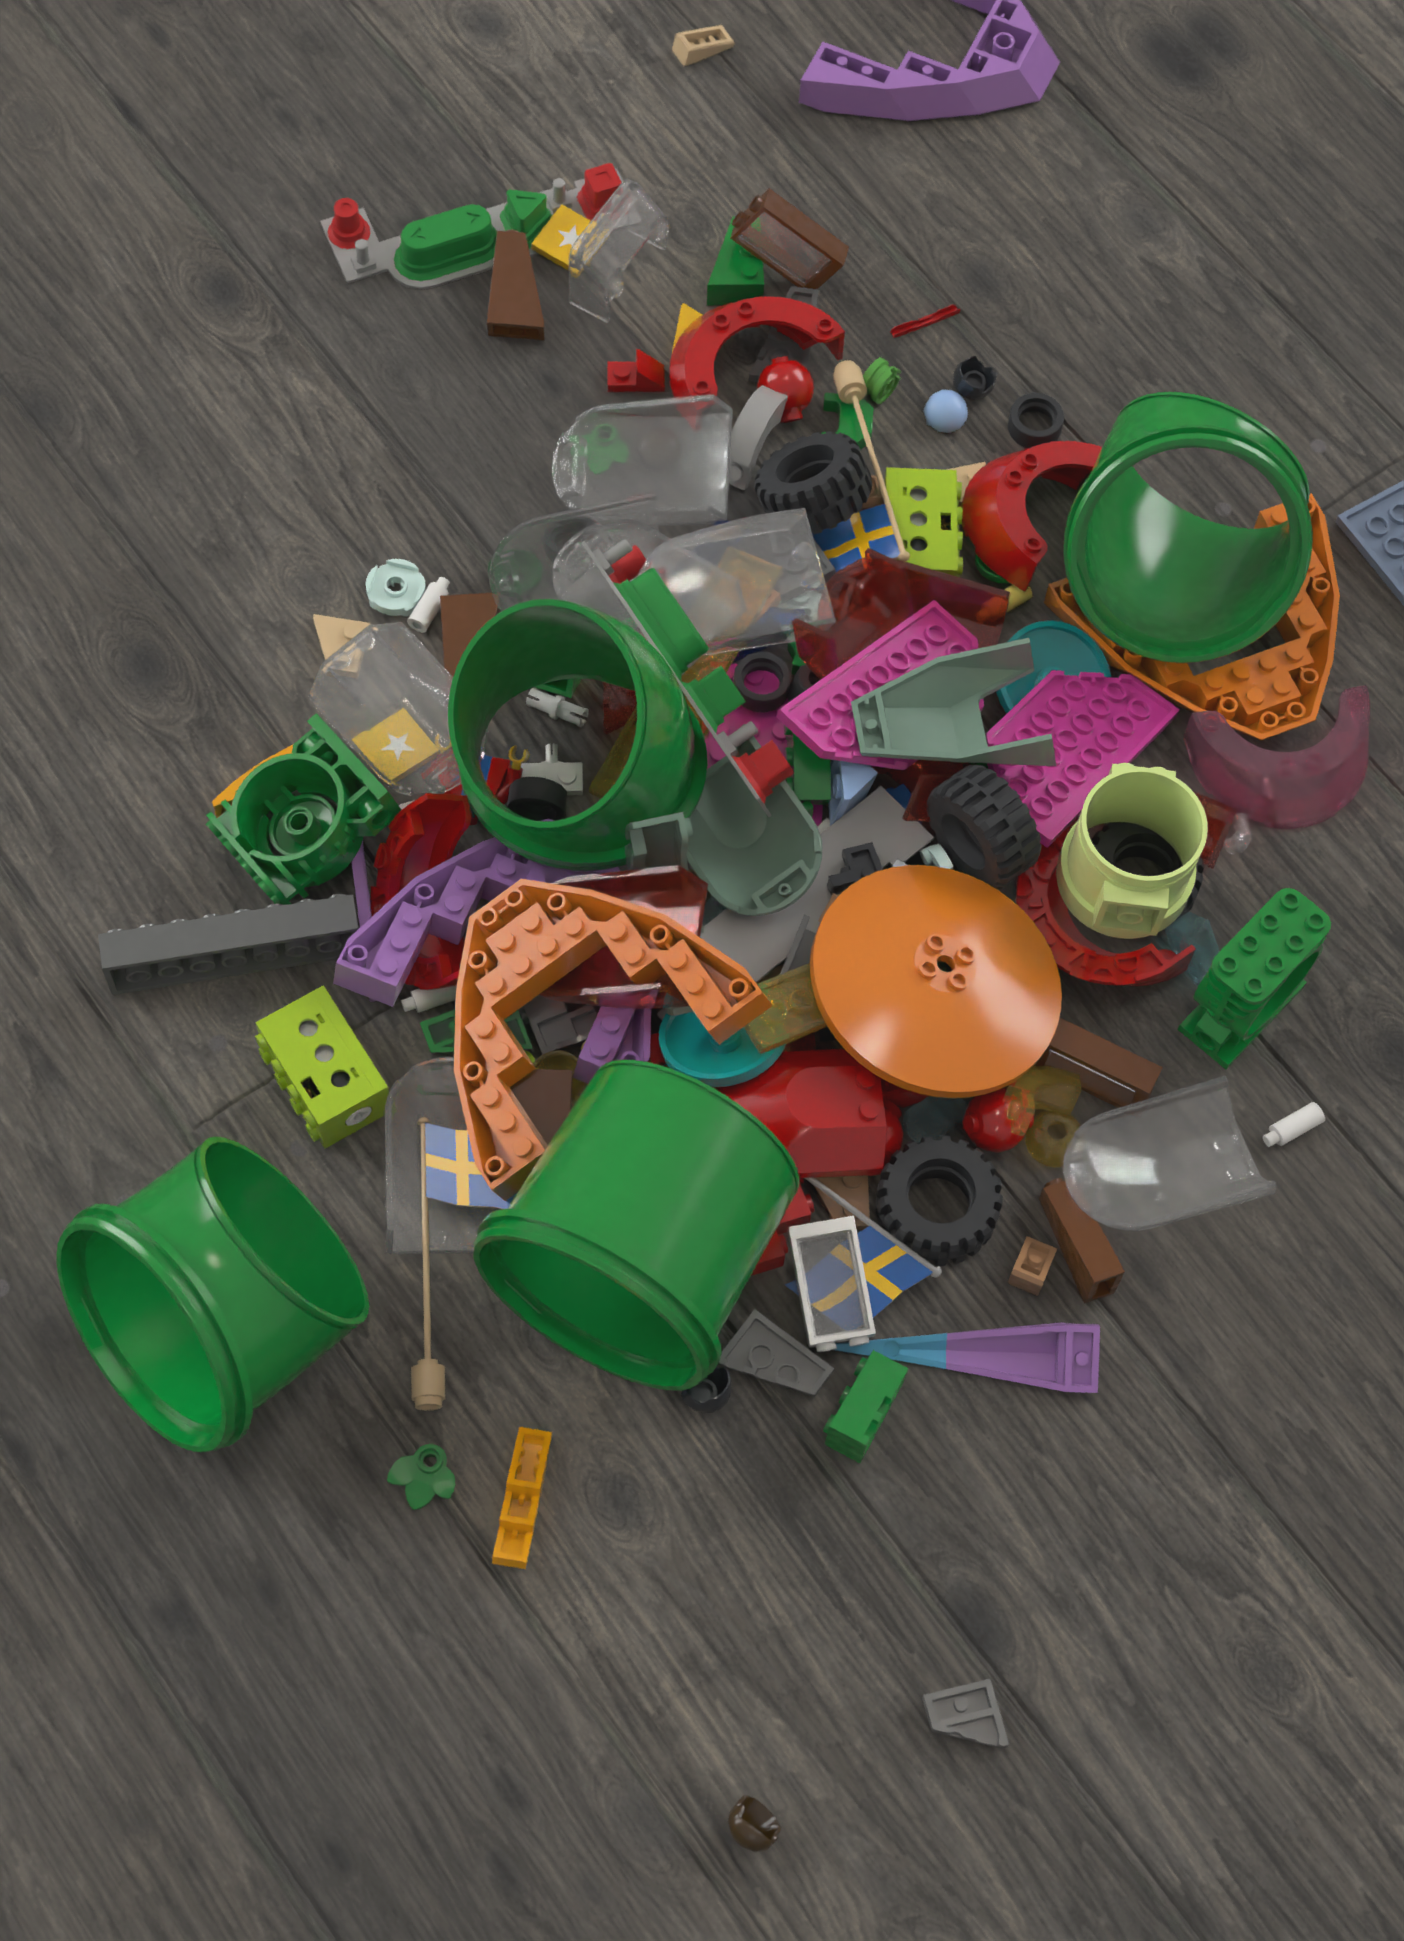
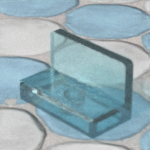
[902,1096,968,1144]

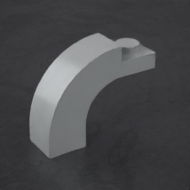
[718,385,788,490]

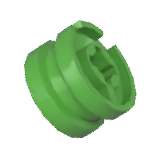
[863,358,901,404]

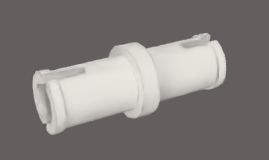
[526,688,589,727]

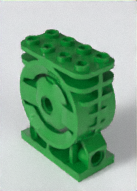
[206,713,402,905]
[1177,888,1331,1070]

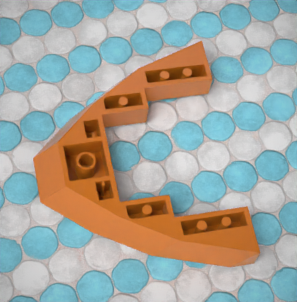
[1044,493,1340,740]
[454,879,773,1201]

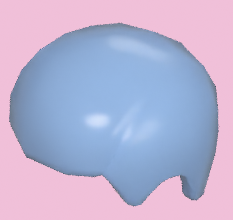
[923,390,968,433]

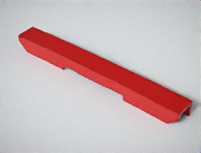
[890,304,960,338]

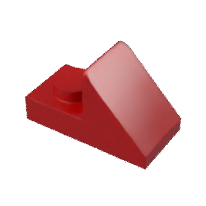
[607,349,665,392]

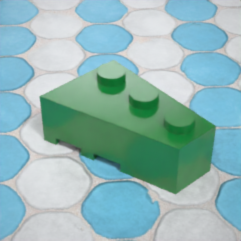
[784,725,831,805]
[420,1009,533,1053]
[823,1350,909,1463]

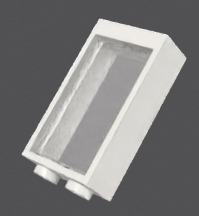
[787,1216,876,1352]

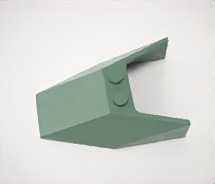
[851,638,1056,766]

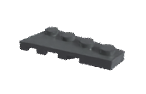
[748,286,819,382]

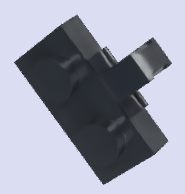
[827,842,883,896]

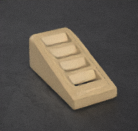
[672,25,735,66]

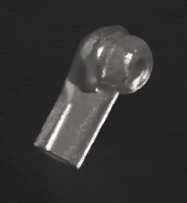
[1224,813,1253,855]

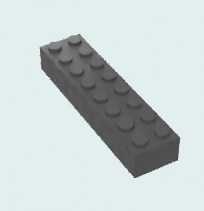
[98,894,359,995]

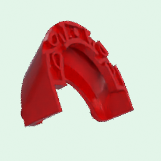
[669,296,845,432]
[962,441,1102,592]
[371,793,472,990]
[1016,817,1196,986]

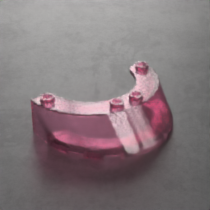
[1183,685,1370,829]

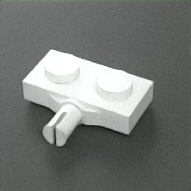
[521,744,583,795]

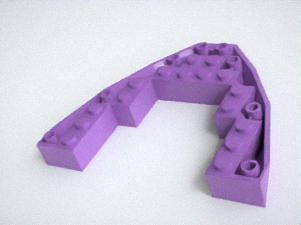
[799,0,1060,121]
[333,818,652,1084]

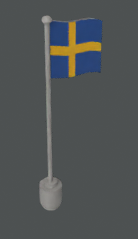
[785,1177,942,1331]

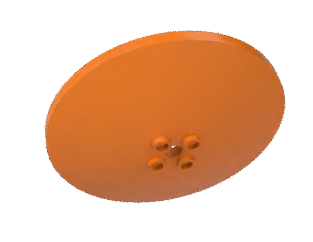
[810,865,1062,1098]

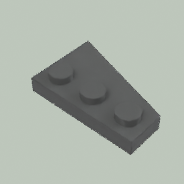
[718,1309,835,1397]

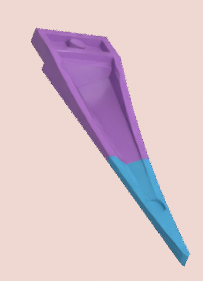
[834,1322,1100,1393]

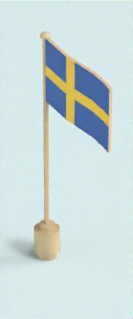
[810,360,910,585]
[411,1117,517,1410]

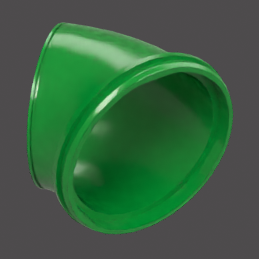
[1063,392,1313,663]
[448,599,708,871]
[56,1137,369,1452]

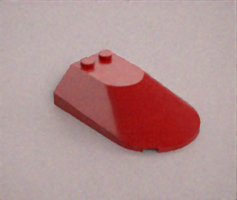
[712,1049,887,1178]

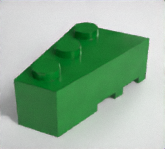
[706,216,764,306]

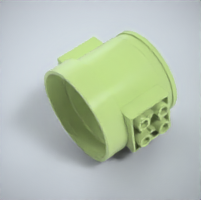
[1056,763,1208,939]

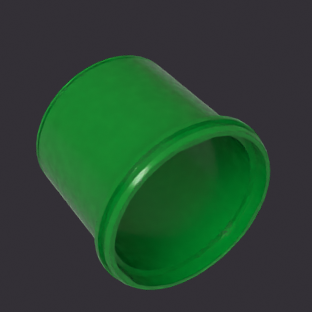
[473,1060,799,1390]

